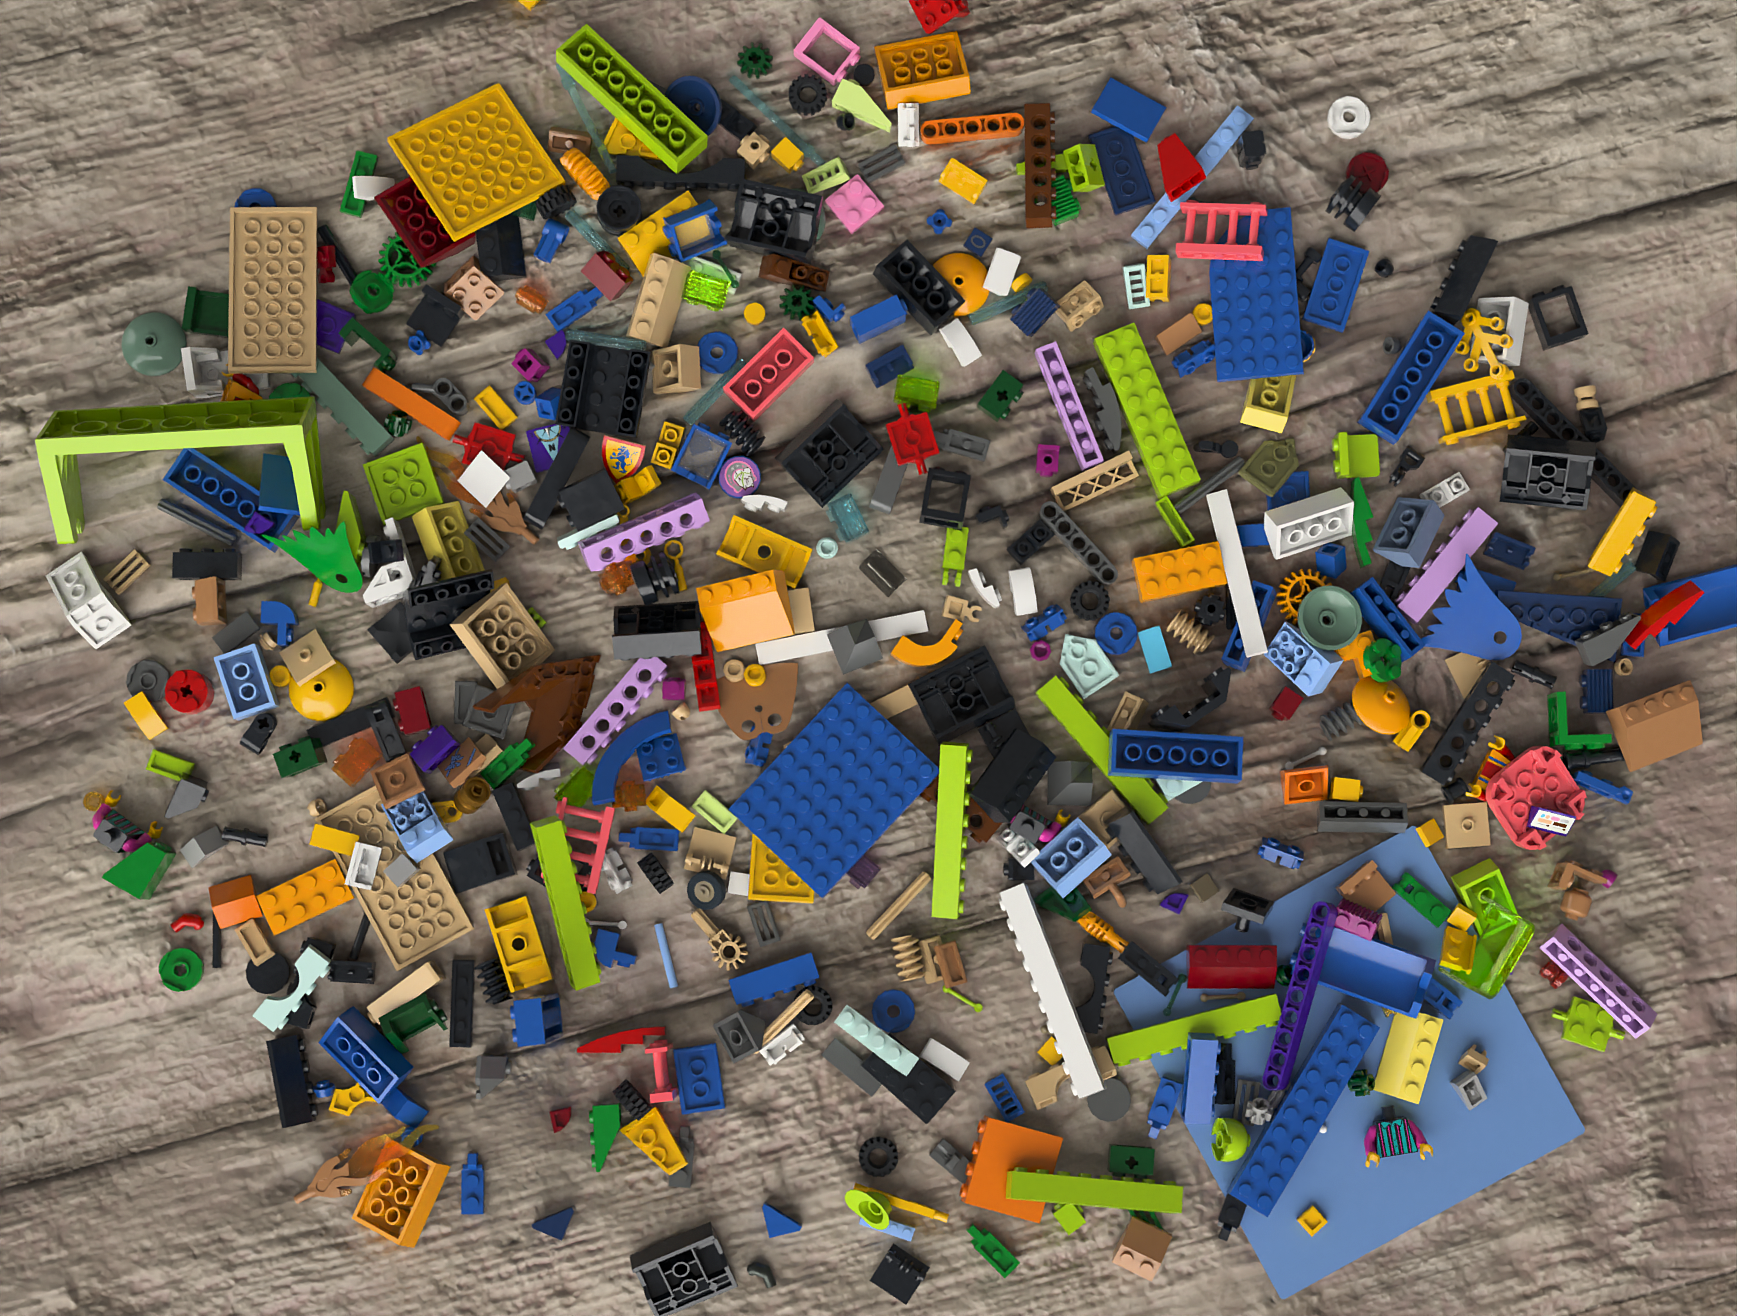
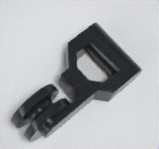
[1193,440,1239,458]
[1389,445,1425,487]

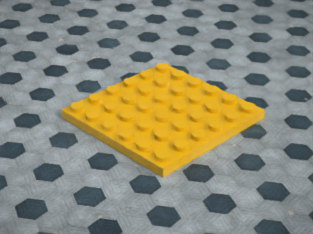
[387,83,565,242]

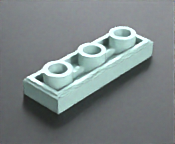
[557,513,619,550]

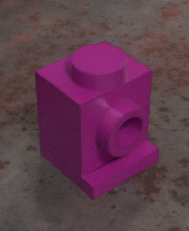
[511,348,551,382]
[1035,444,1060,477]
[662,677,686,701]

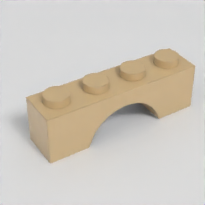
[1025,1046,1117,1110]

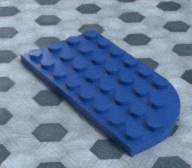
[1209,207,1304,382]

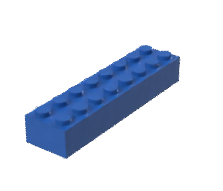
[510,993,563,1047]

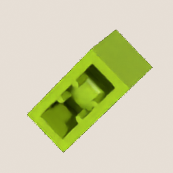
[1063,144,1105,192]

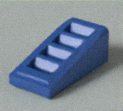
[984,1073,1025,1122]

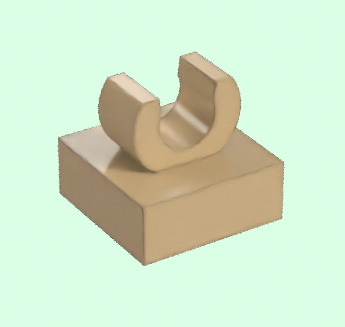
[1458,1044,1489,1074]

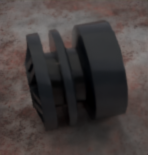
[1325,175,1382,232]
[596,185,642,237]
[629,551,680,606]

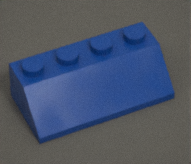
[318,1006,414,1104]

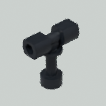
[1296,247,1322,302]

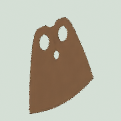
[717,663,798,740]

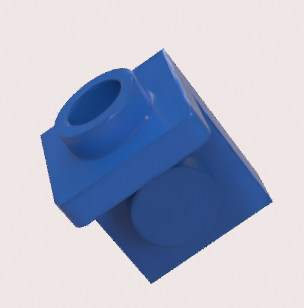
[813,295,846,324]

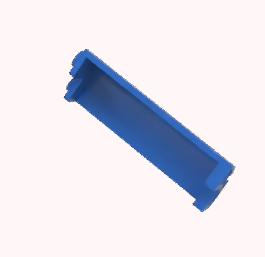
[1643,564,1737,647]
[1289,923,1436,1019]

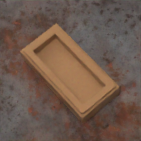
[934,940,967,988]

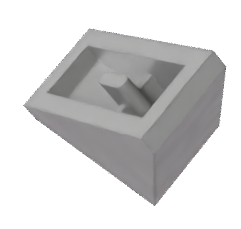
[180,826,229,868]
[1450,1070,1487,1111]

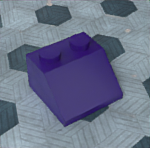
[410,724,461,774]

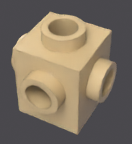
[737,132,770,170]

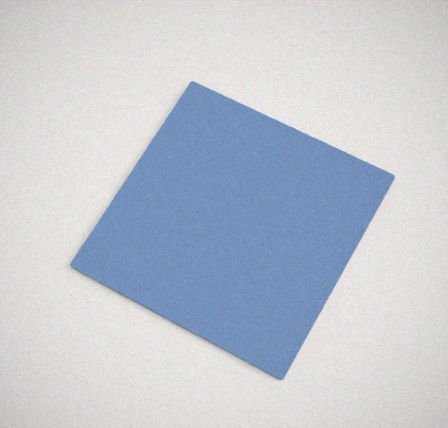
[1113,826,1585,1299]

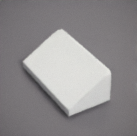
[983,248,1021,296]

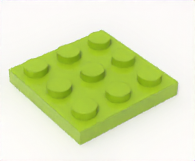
[362,442,445,526]

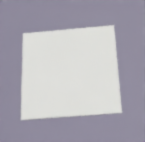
[457,450,510,508]

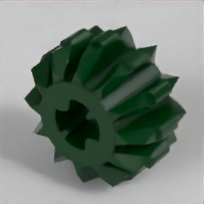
[737,42,773,79]
[779,284,815,321]

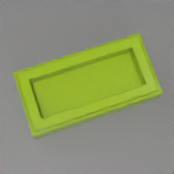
[146,749,195,781]

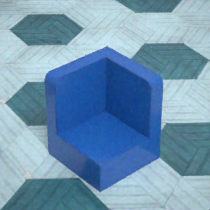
[535,387,561,420]
[1315,543,1347,579]

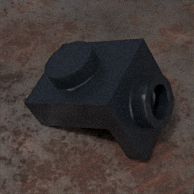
[975,505,1010,529]

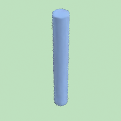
[654,923,678,988]

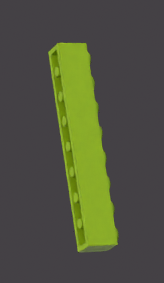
[1035,676,1169,825]
[931,742,973,919]
[530,815,601,991]
[1105,993,1281,1067]
[1006,1167,1183,1214]

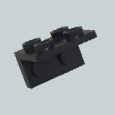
[406,284,465,347]

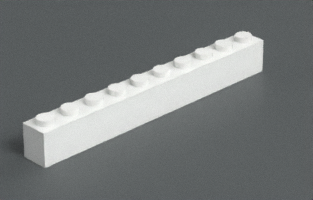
[999,883,1107,1098]

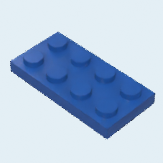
[1302,238,1369,333]

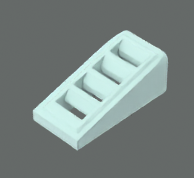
[1122,263,1150,309]

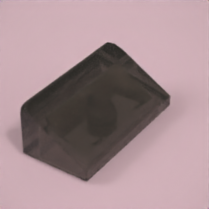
[859,549,907,597]

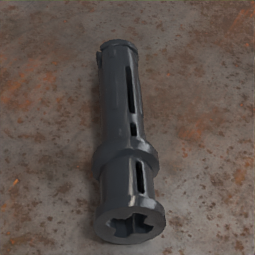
[1562,748,1625,771]

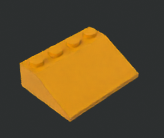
[874,31,971,110]
[696,570,795,652]
[352,1137,451,1248]

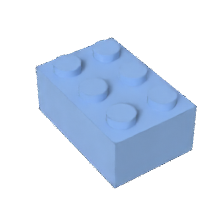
[213,643,280,721]
[1031,817,1111,898]

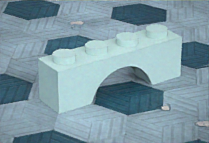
[252,944,331,1032]
[834,1005,919,1076]

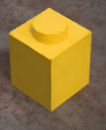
[771,137,804,174]
[1329,777,1363,802]

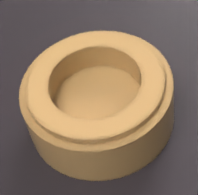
[723,659,745,682]

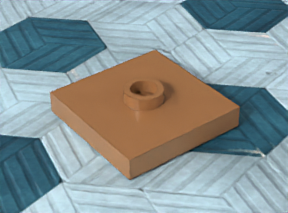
[370,752,426,809]

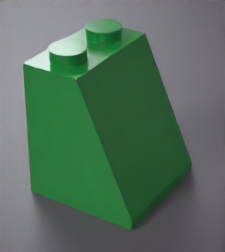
[102,841,176,900]

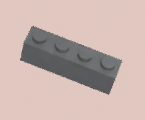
[1317,801,1408,833]

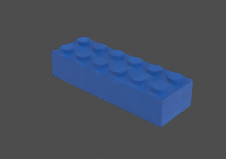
[1357,311,1465,445]
[162,448,299,553]
[1108,729,1243,784]

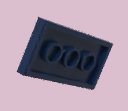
[1088,126,1156,216]

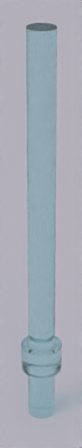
[556,64,617,174]
[729,75,825,167]

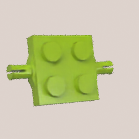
[1551,996,1625,1052]

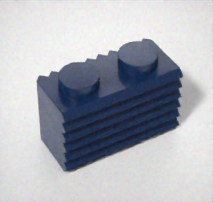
[1010,287,1060,337]
[1579,669,1614,714]

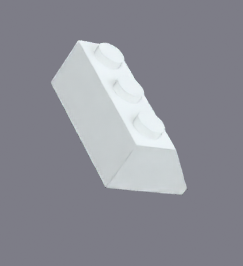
[1469,297,1529,366]

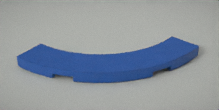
[592,711,672,806]

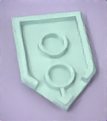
[1060,634,1120,699]

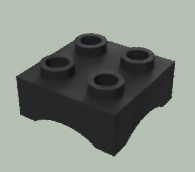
[367,602,412,664]

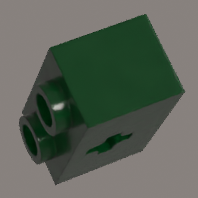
[977,370,1024,422]
[273,736,328,778]
[1107,1144,1155,1179]

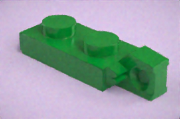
[481,738,536,790]
[966,1223,1020,1278]

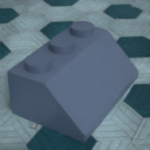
[1373,497,1445,568]

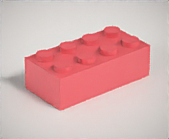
[723,328,814,422]

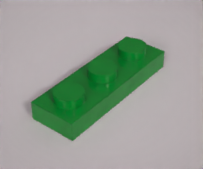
[340,150,379,218]

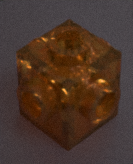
[598,563,634,596]
[612,780,646,812]

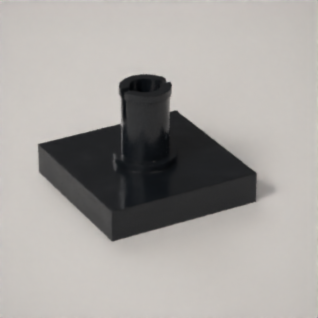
[1221,888,1274,932]

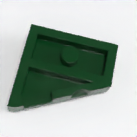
[1034,886,1092,922]

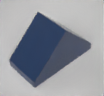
[531,1205,576,1241]

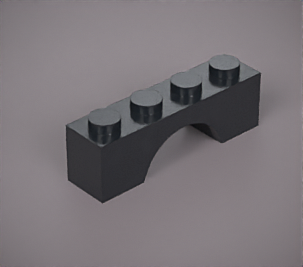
[286,937,336,1029]
[1075,943,1113,1034]

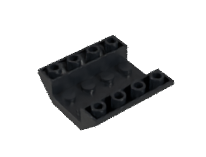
[555,339,652,438]
[403,569,494,660]
[1149,666,1232,732]

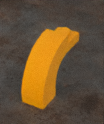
[891,619,964,667]

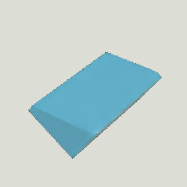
[1138,626,1172,674]

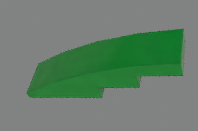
[1350,477,1373,568]

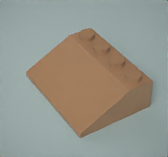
[1606,680,1703,772]

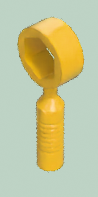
[664,540,688,592]
[308,578,322,607]

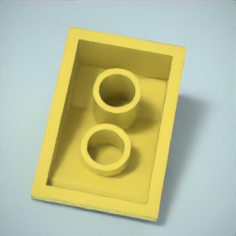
[1240,375,1296,433]

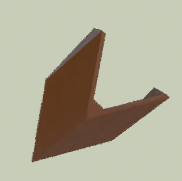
[473,654,601,774]

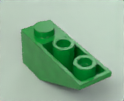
[589,1103,622,1172]

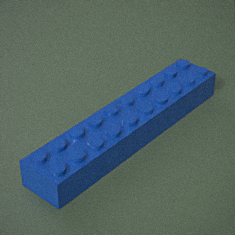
[1226,1004,1380,1217]

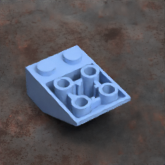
[1264,622,1344,696]
[381,791,453,863]

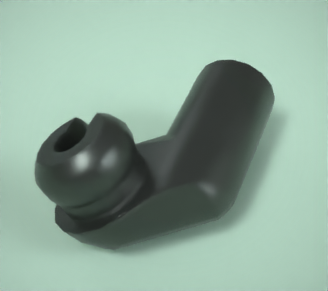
[747,1261,777,1288]

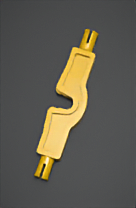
[853,1183,949,1223]

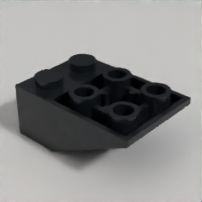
[443,833,518,894]

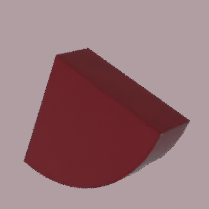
[549,1106,572,1133]

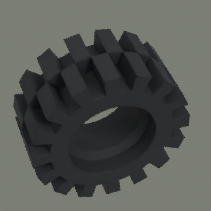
[789,74,827,116]
[535,185,577,220]
[1070,581,1110,621]
[637,852,674,894]
[794,986,832,1025]
[613,1080,652,1121]
[859,1136,898,1177]

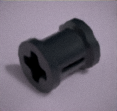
[1441,777,1470,804]

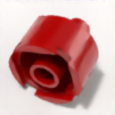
[165,669,214,715]

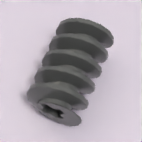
[1320,699,1362,741]

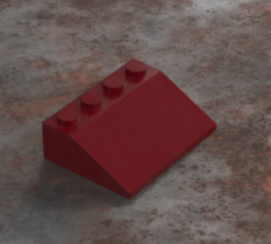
[374,176,476,268]

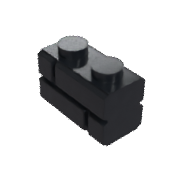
[1236,130,1266,170]

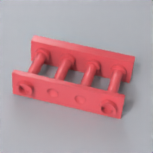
[1176,200,1268,261]
[541,797,615,894]
[645,1039,678,1103]

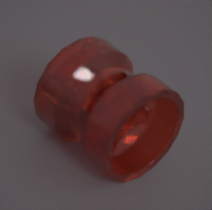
[1538,959,1569,989]

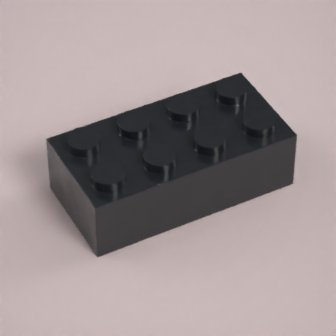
[860,1033,956,1124]

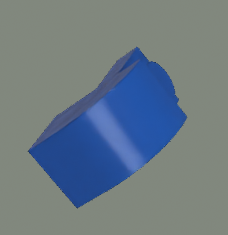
[261,601,299,647]
[594,929,638,968]

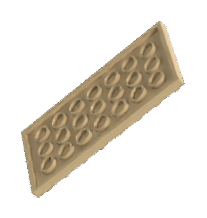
[228,207,317,374]
[315,785,475,971]

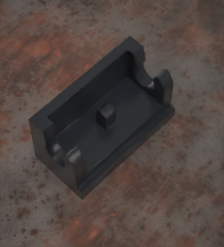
[327,960,376,984]

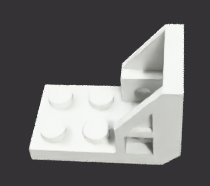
[181,347,270,398]
[363,517,417,608]
[46,551,131,649]

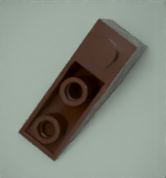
[758,254,830,292]

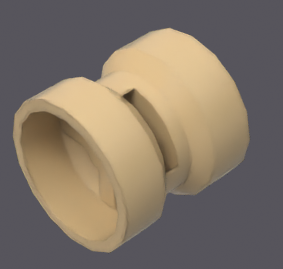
[1574,385,1599,411]

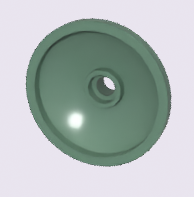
[122,312,187,376]
[1297,586,1362,651]

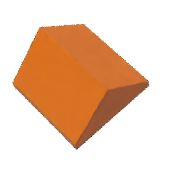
[1280,765,1328,805]
[208,875,263,929]

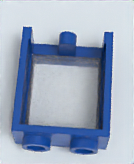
[662,199,727,262]
[671,422,732,489]

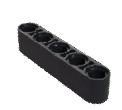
[523,427,590,530]

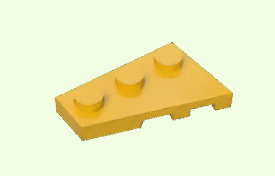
[599,117,661,160]
[619,1107,689,1175]

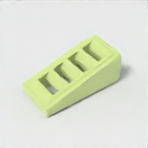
[802,156,851,194]

